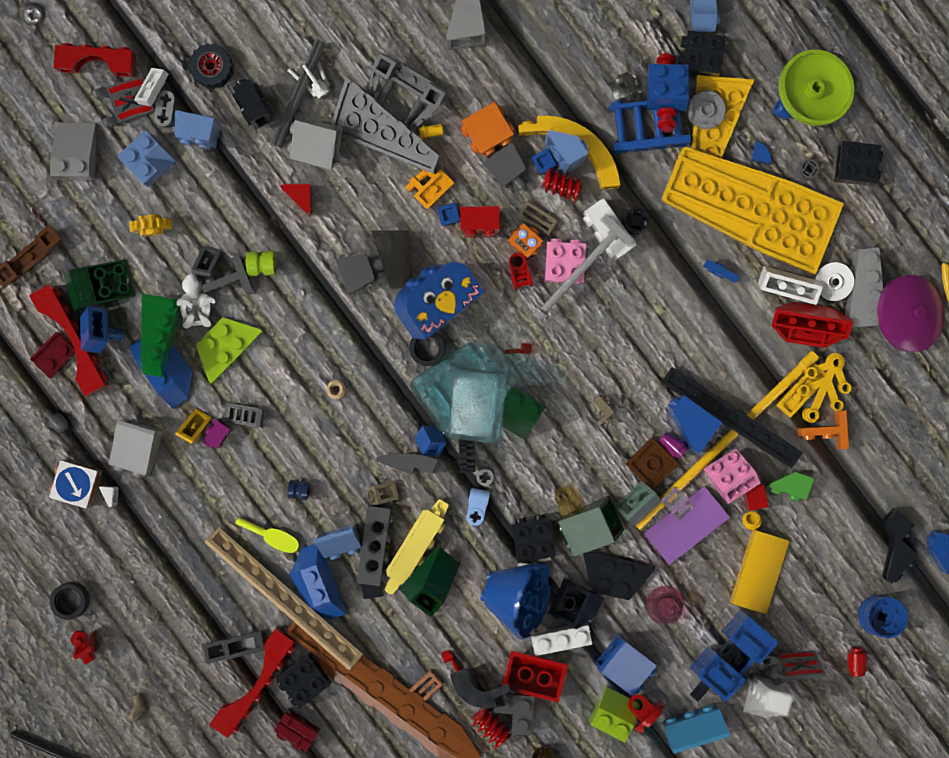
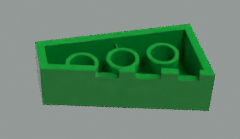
[140,294,181,377]

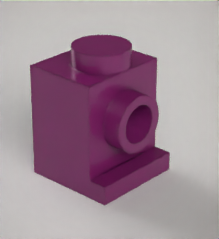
[203,418,233,449]

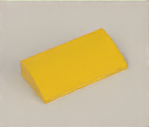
[730,530,790,614]

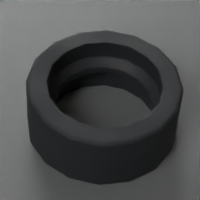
[409,332,446,366]
[49,582,90,620]

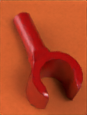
[441,650,461,672]

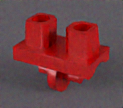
[70,630,98,665]

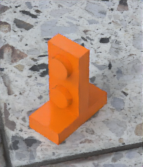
[797,410,849,449]

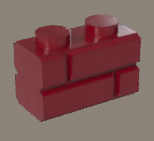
[274,708,320,752]

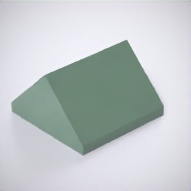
[614,481,662,527]

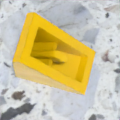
[176,408,212,444]

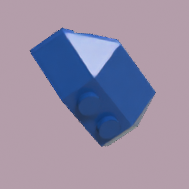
[129,339,192,409]
[290,543,347,620]

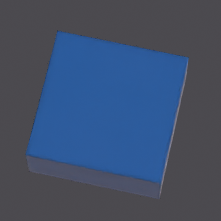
[530,148,556,175]
[437,203,460,227]

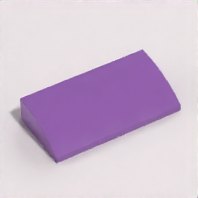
[644,486,730,565]

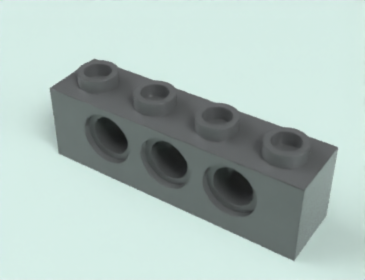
[357,505,394,586]

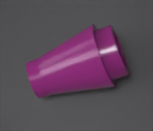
[659,432,689,459]

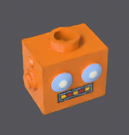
[507,223,543,260]

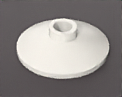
[816,262,854,301]

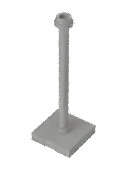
[534,214,635,320]

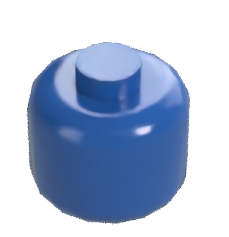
[773,99,791,120]

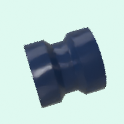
[287,479,310,501]

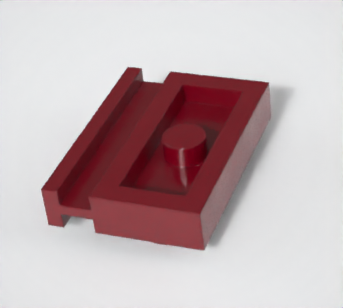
[29,332,76,379]

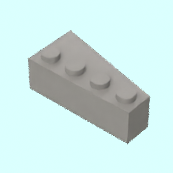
[844,248,883,328]

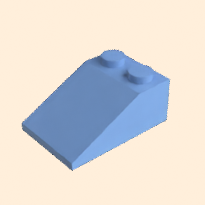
[314,524,362,560]

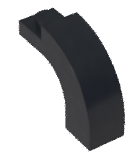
[450,668,519,708]

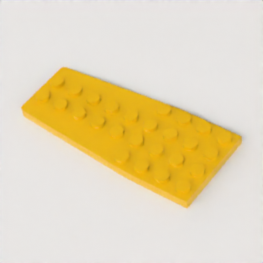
[661,147,844,275]

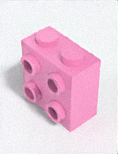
[545,239,586,284]
[704,449,761,504]

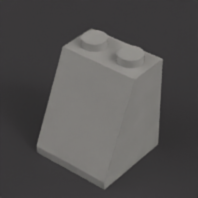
[446,0,485,50]
[287,118,343,170]
[109,420,164,478]

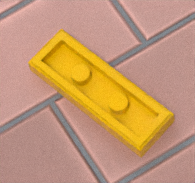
[776,363,826,418]

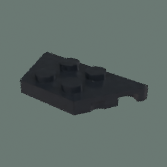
[583,551,655,600]

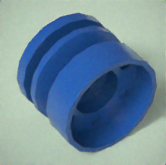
[858,595,908,638]

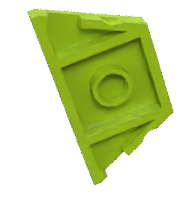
[196,317,263,384]

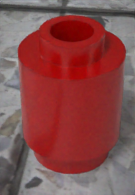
[847,647,867,677]

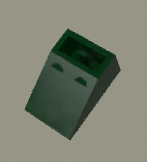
[64,259,134,311]
[398,546,460,617]

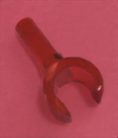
[505,343,532,355]

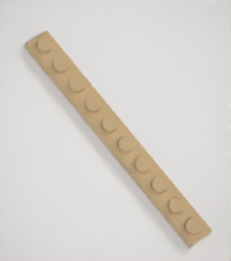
[205,528,363,670]

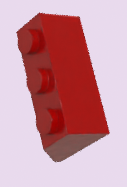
[502,650,568,703]

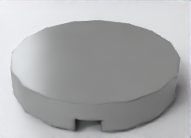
[687,90,726,130]

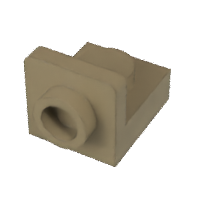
[367,480,399,506]

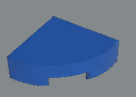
[751,141,771,165]

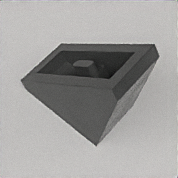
[191,246,221,278]

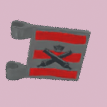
[93,76,155,128]
[763,650,826,685]

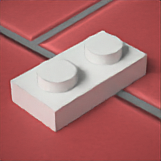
[134,68,169,106]

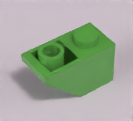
[766,471,814,502]

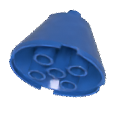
[480,563,551,640]

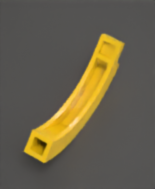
[518,116,620,190]

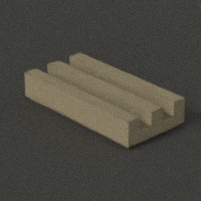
[516,200,559,237]

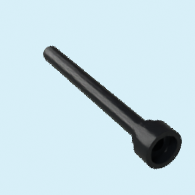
[10,731,76,758]

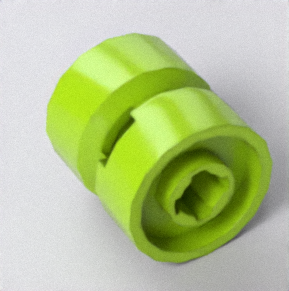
[246,250,277,276]

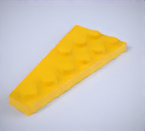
[691,75,754,158]

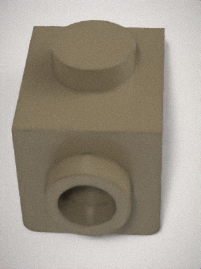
[592,395,614,425]

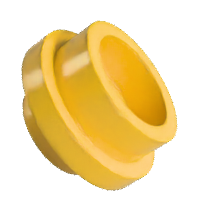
[742,511,762,530]

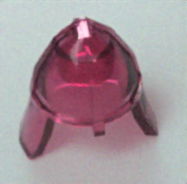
[646,586,685,624]

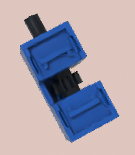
[689,610,778,702]

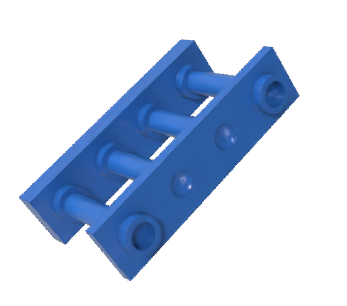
[607,101,691,154]

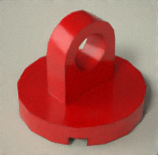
[627,695,666,733]

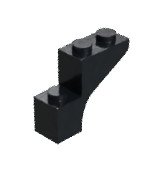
[880,508,918,584]

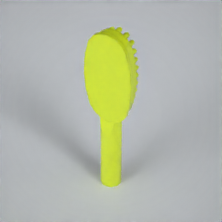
[235,517,299,553]

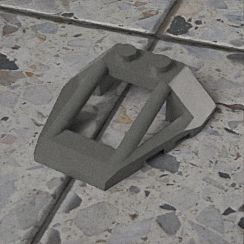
[367,53,446,131]

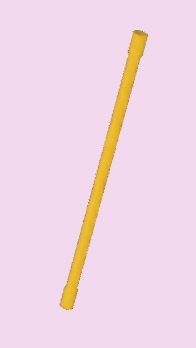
[636,351,819,531]

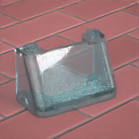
[410,343,504,431]
[441,359,506,443]

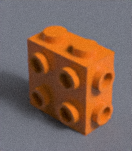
[460,101,515,157]

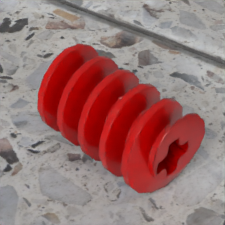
[541,168,583,203]
[471,708,511,749]

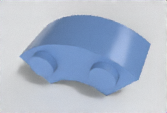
[690,0,720,32]

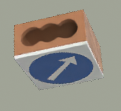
[49,460,103,508]

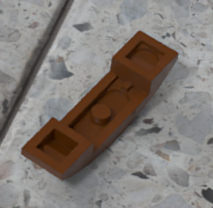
[0,225,62,288]

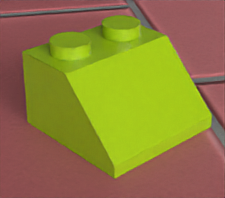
[589,686,640,743]

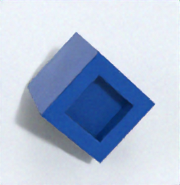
[415,425,447,456]

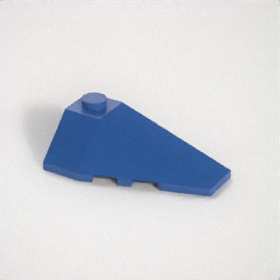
[926,531,949,575]

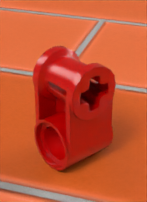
[508,253,533,291]

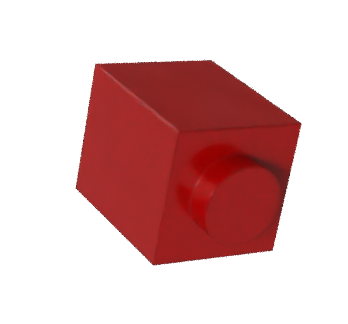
[743,484,769,511]

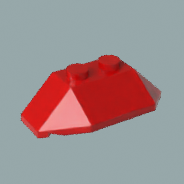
[771,302,853,348]

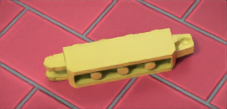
[385,499,449,594]

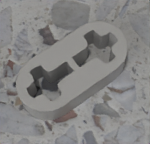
[154,90,176,128]

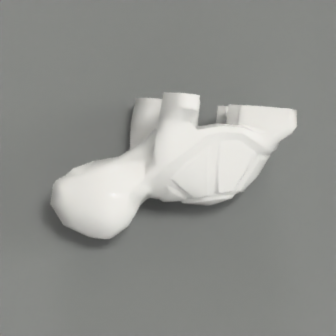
[177,273,215,328]

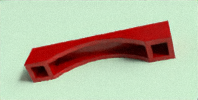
[29,284,109,396]
[209,626,296,738]

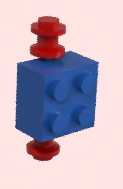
[647,53,689,132]

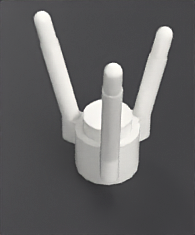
[288,60,331,99]

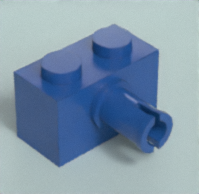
[80,306,124,353]

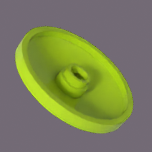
[778,49,854,126]

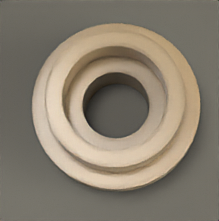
[326,380,346,399]

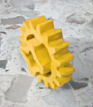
[129,214,173,237]

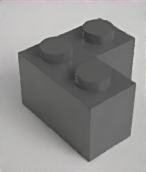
[494,688,534,736]

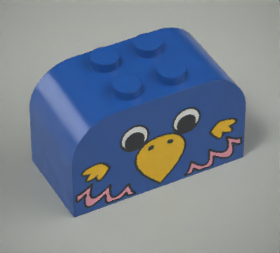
[394,262,485,339]

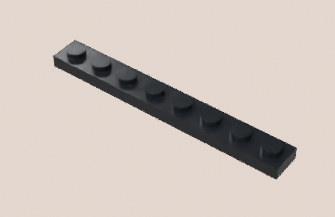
[661,367,803,469]

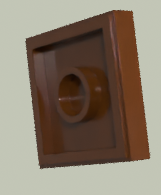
[625,437,679,490]

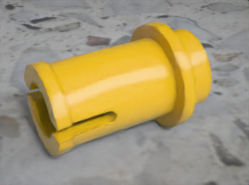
[419,123,443,140]

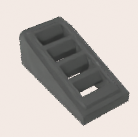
[223,403,264,428]

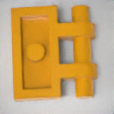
[405,169,454,210]

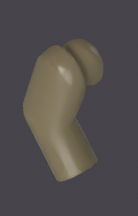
[127,693,145,722]

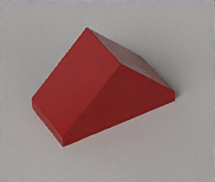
[280,184,312,216]

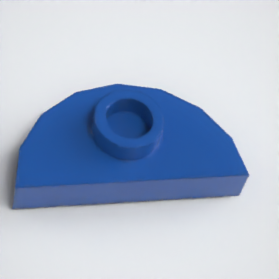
[703,259,740,283]

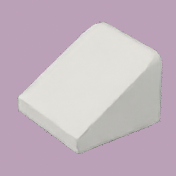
[100,486,119,507]

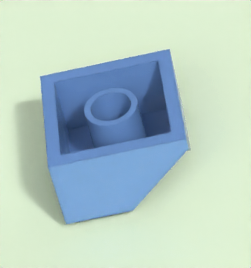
[175,110,221,150]
[117,130,176,188]

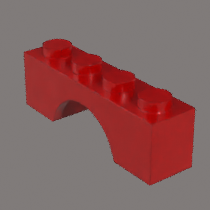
[53,43,136,78]

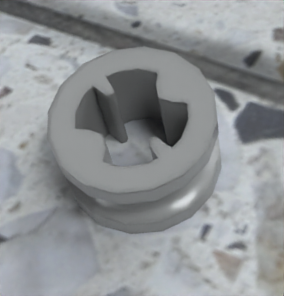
[476,468,494,486]

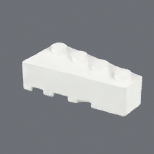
[743,675,793,718]

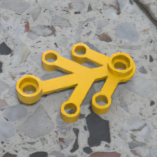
[797,353,851,423]

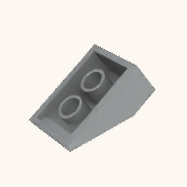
[50,122,97,181]

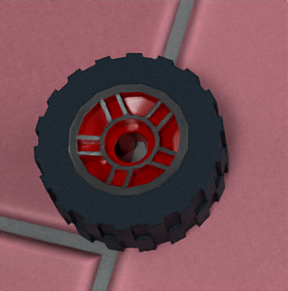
[189,44,234,89]

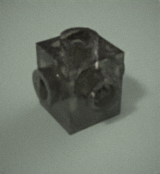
[609,72,642,102]

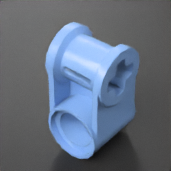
[467,488,490,526]

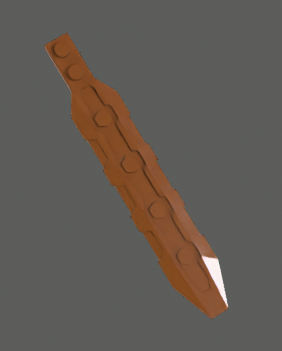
[285,622,481,758]

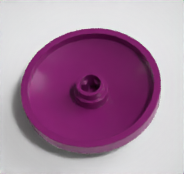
[877,275,944,352]

